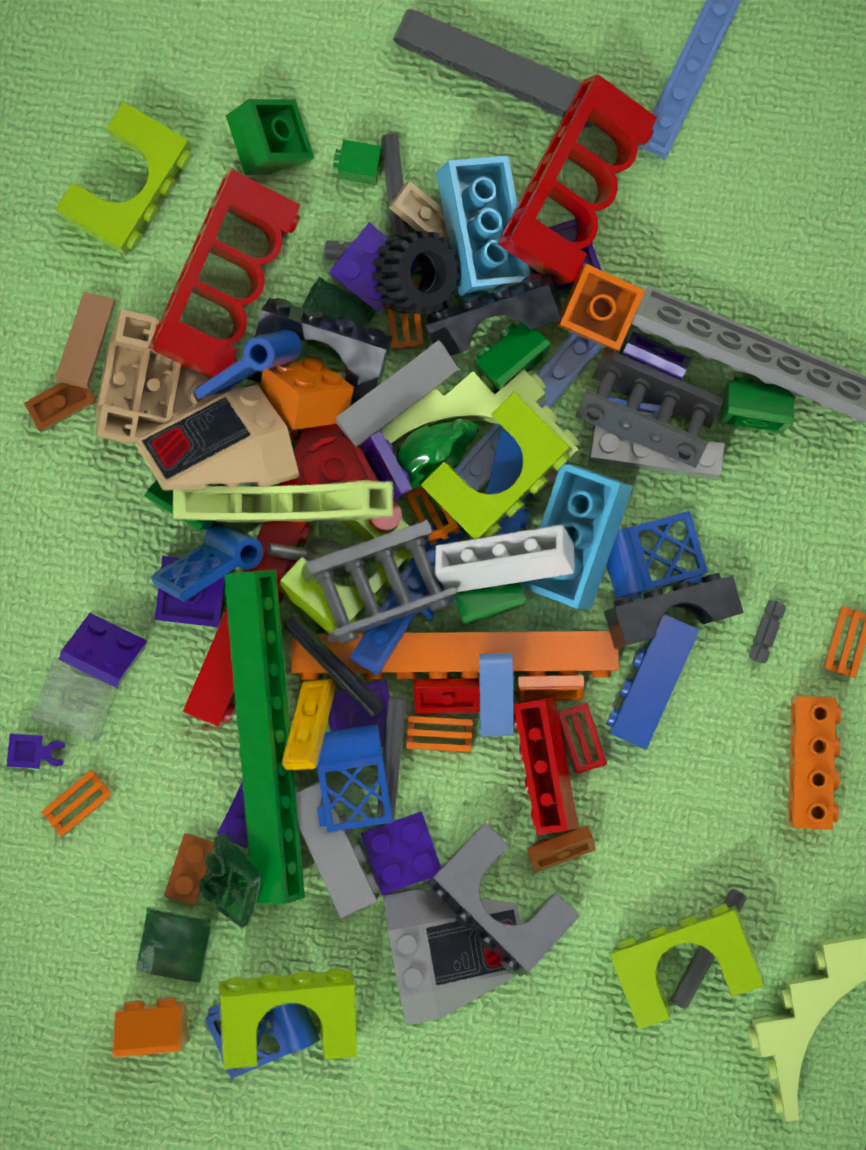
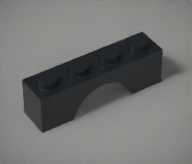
[426,273,562,356]
[604,572,744,649]

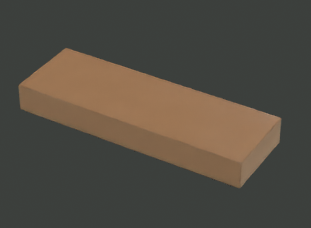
[56,292,115,389]

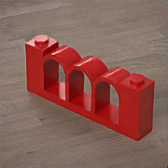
[497,74,657,285]
[148,169,300,379]

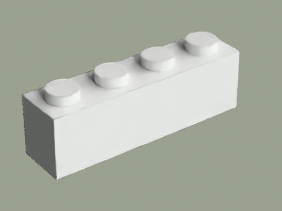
[435,525,574,592]

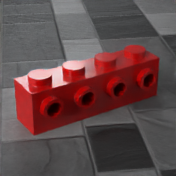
[513,697,578,835]

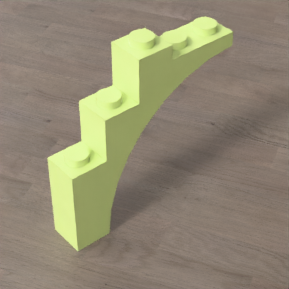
[375,370,580,464]
[173,481,393,523]
[748,934,866,1122]

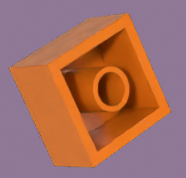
[555,264,646,351]
[260,357,354,430]

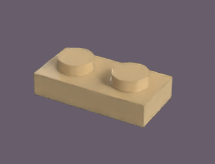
[389,180,448,239]

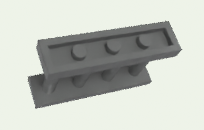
[575,348,724,468]
[301,520,457,645]

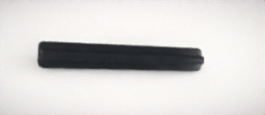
[284,615,384,717]

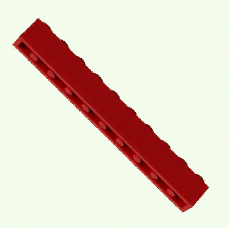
[183,424,348,727]

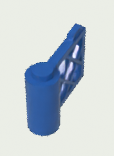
[194,330,302,399]
[606,511,708,601]
[150,524,263,602]
[317,724,393,832]
[205,1003,320,1079]

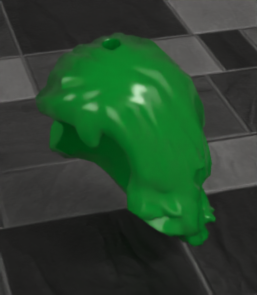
[396,419,479,488]

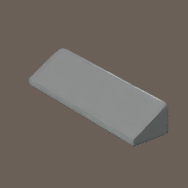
[336,340,459,448]

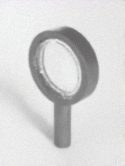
[267,539,352,577]

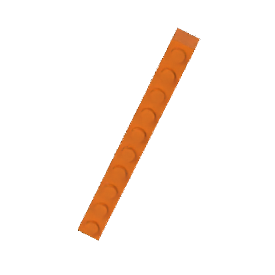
[291,631,619,680]

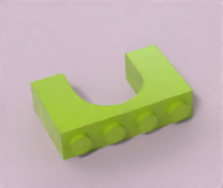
[56,101,193,256]
[421,391,572,539]
[278,519,414,634]
[610,903,765,1030]
[218,968,357,1069]

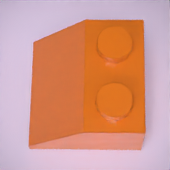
[113,997,189,1058]

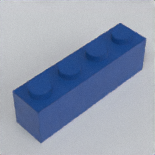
[487,430,533,536]
[606,614,699,750]

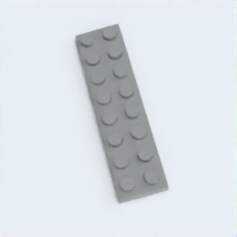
[632,285,866,422]

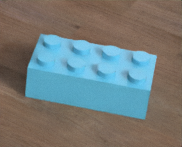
[436,156,531,297]
[520,464,633,609]

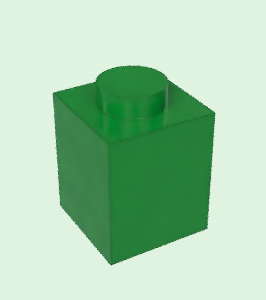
[333,139,382,186]

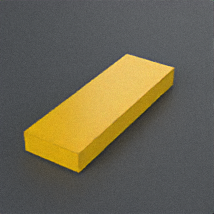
[282,679,336,770]

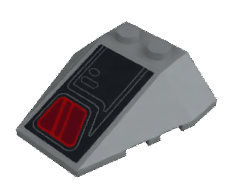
[383,889,521,1025]

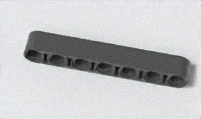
[393,9,593,128]

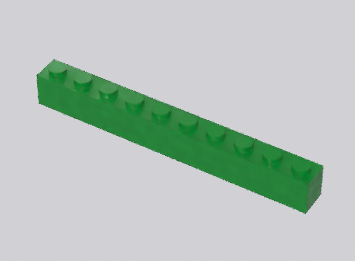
[224,570,305,904]

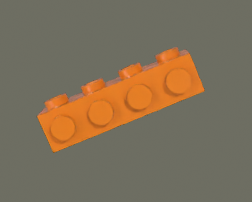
[788,696,841,830]

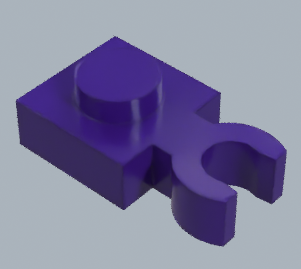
[7,733,65,769]

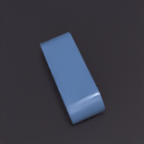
[479,653,513,737]

